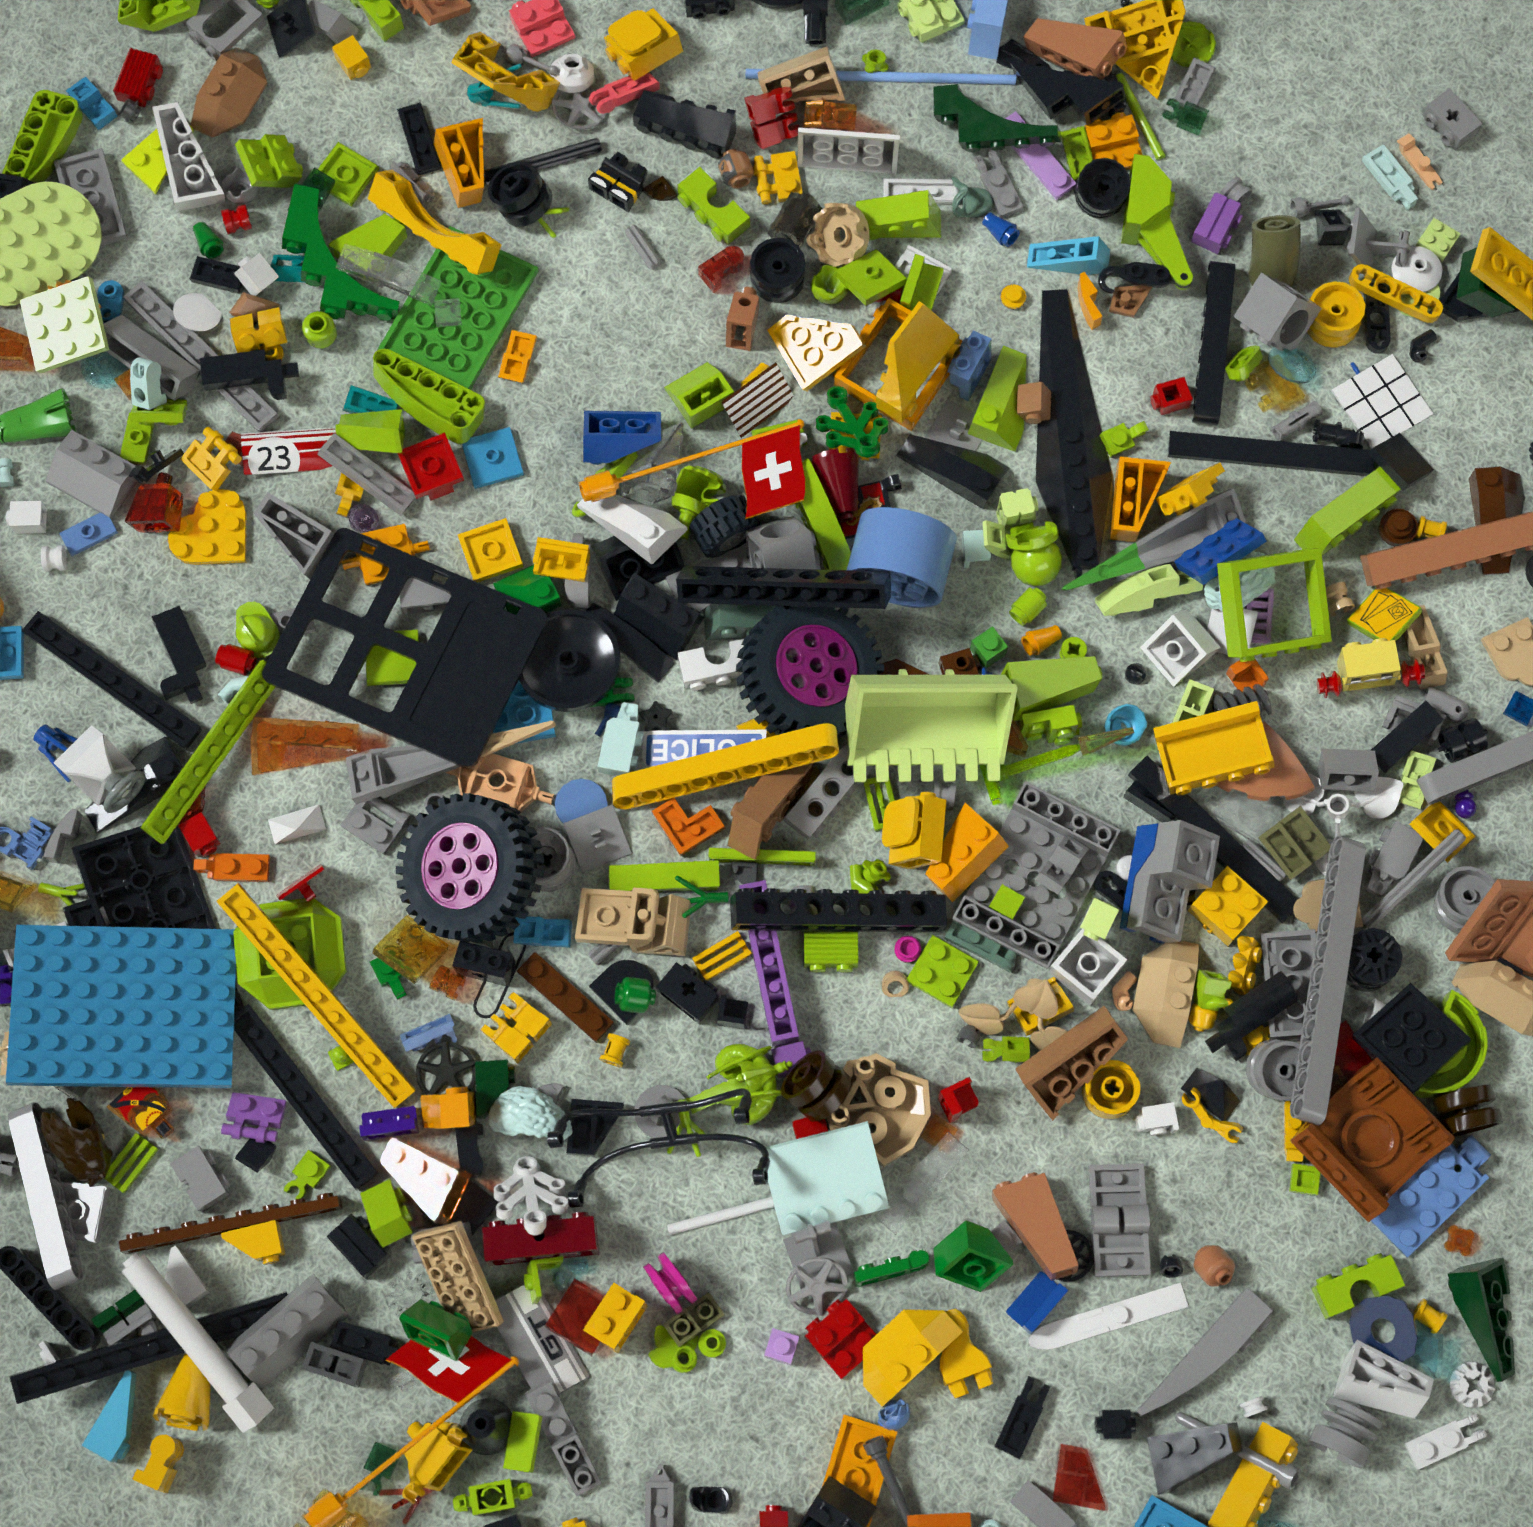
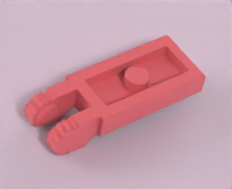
[589,72,660,114]

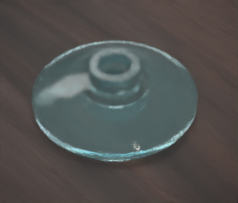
[1268,347,1316,384]
[81,351,130,389]

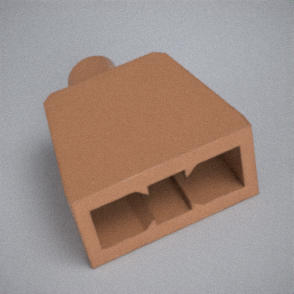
[726,287,759,351]

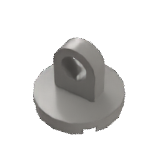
[635,1085,686,1138]

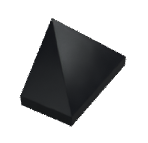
[1180,1068,1240,1121]

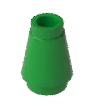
[193,222,224,259]

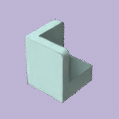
[962,530,991,568]

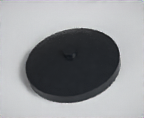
[519,609,621,712]

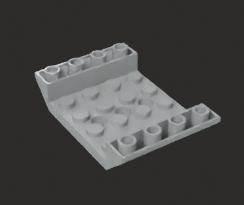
[952,781,1120,969]

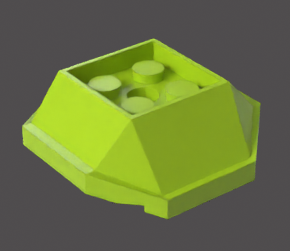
[233,898,347,1010]

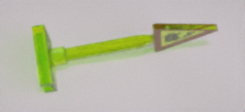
[979,727,1134,805]

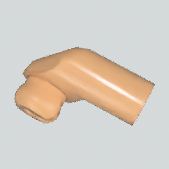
[1112,971,1138,1011]

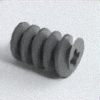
[1212,684,1272,717]

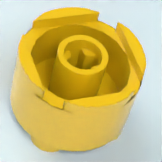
[1082,1060,1140,1119]

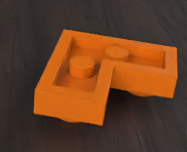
[652,798,725,857]

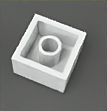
[1048,929,1127,1006]

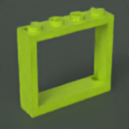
[1217,548,1332,662]

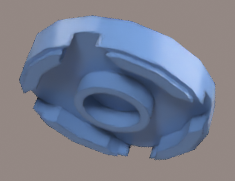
[555,779,608,824]

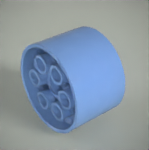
[847,507,957,608]

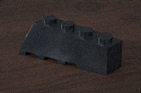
[633,90,736,158]

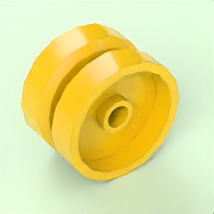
[1307,281,1365,348]

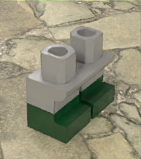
[91,1289,159,1345]

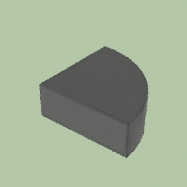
[732,861,759,884]

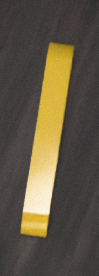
[1349,264,1443,323]

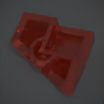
[1052,1444,1105,1511]

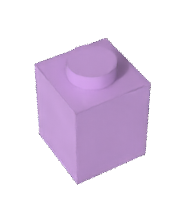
[764,1328,799,1366]

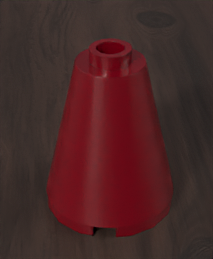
[810,448,859,522]

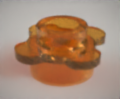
[1444,1225,1475,1256]

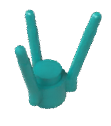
[467,64,522,109]

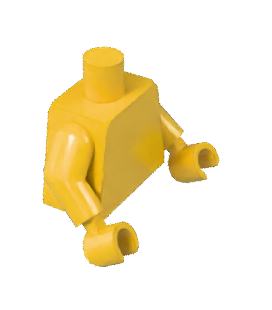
[402,1421,473,1505]

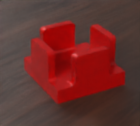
[397,433,464,501]

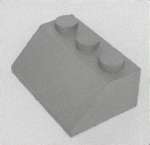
[46,430,138,519]

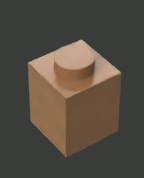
[1017,382,1051,424]

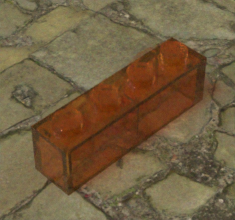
[251,717,363,775]

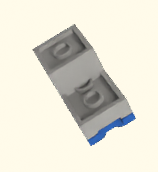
[1119,820,1220,944]

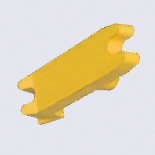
[1284,1101,1303,1162]

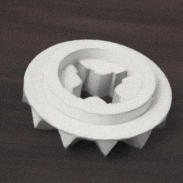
[1450,1362,1496,1408]

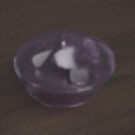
[348,504,379,533]

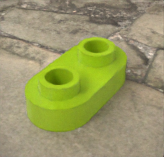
[1225,346,1263,382]

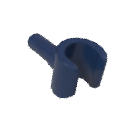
[595,703,621,737]

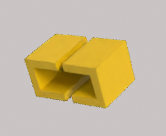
[230,307,287,353]

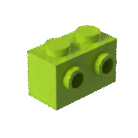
[360,1179,413,1247]

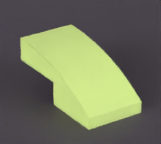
[983,520,1014,560]
[1399,750,1437,809]

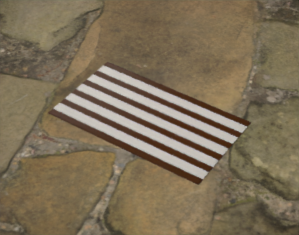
[721,362,794,438]

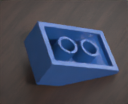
[583,411,661,465]

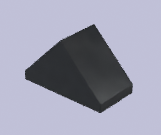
[1315,209,1350,246]

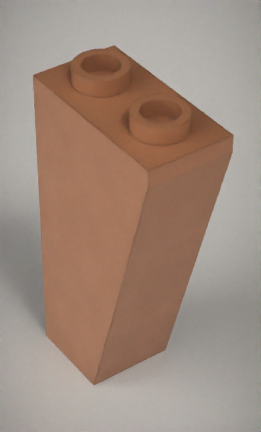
[1023,18,1127,80]
[992,1172,1079,1281]

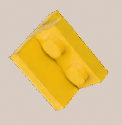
[583,1282,648,1354]

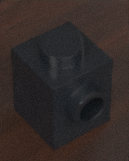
[1095,1410,1136,1440]

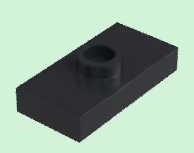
[190,256,242,293]

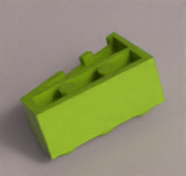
[856,190,941,240]

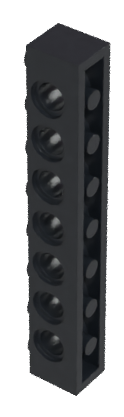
[676,566,892,609]
[730,888,947,932]

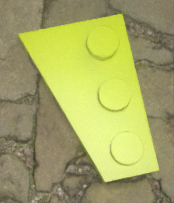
[121,125,194,194]

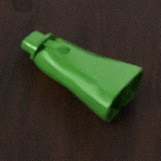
[0,388,76,444]

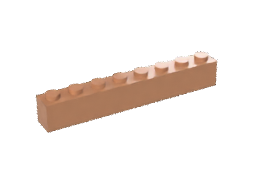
[1360,511,1533,590]

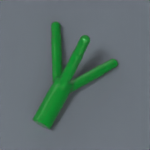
[675,876,729,918]

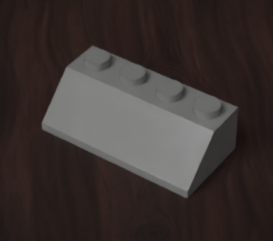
[226,1273,349,1389]

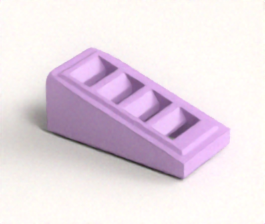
[1245,588,1274,644]

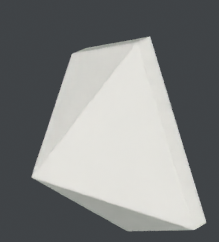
[268,804,326,845]

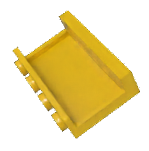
[1153,701,1274,795]

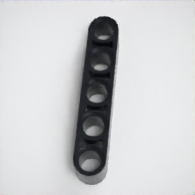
[0,1246,100,1352]

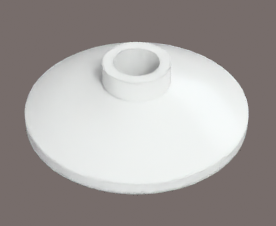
[1391,246,1442,293]

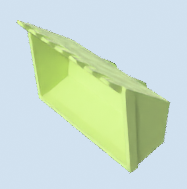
[845,669,1018,782]

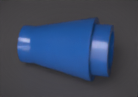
[982,212,1020,247]

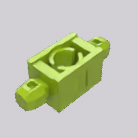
[453,1479,533,1516]

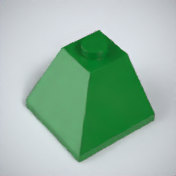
[493,564,562,615]

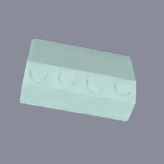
[766,1121,889,1235]

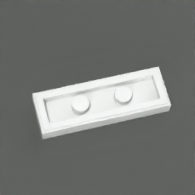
[883,178,958,205]

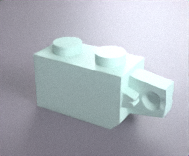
[597,702,644,776]

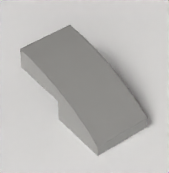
[43,808,83,864]

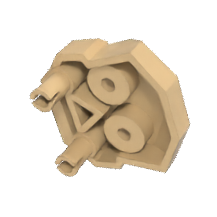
[826,1053,931,1167]

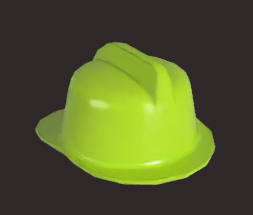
[236,601,280,658]

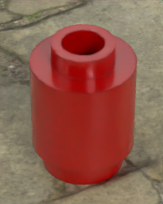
[215,644,257,676]

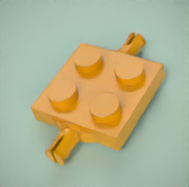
[342,524,430,586]

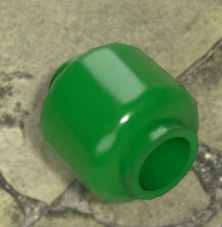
[615,977,656,1013]

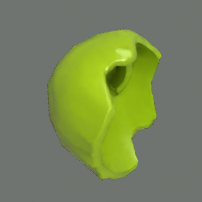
[811,265,849,305]

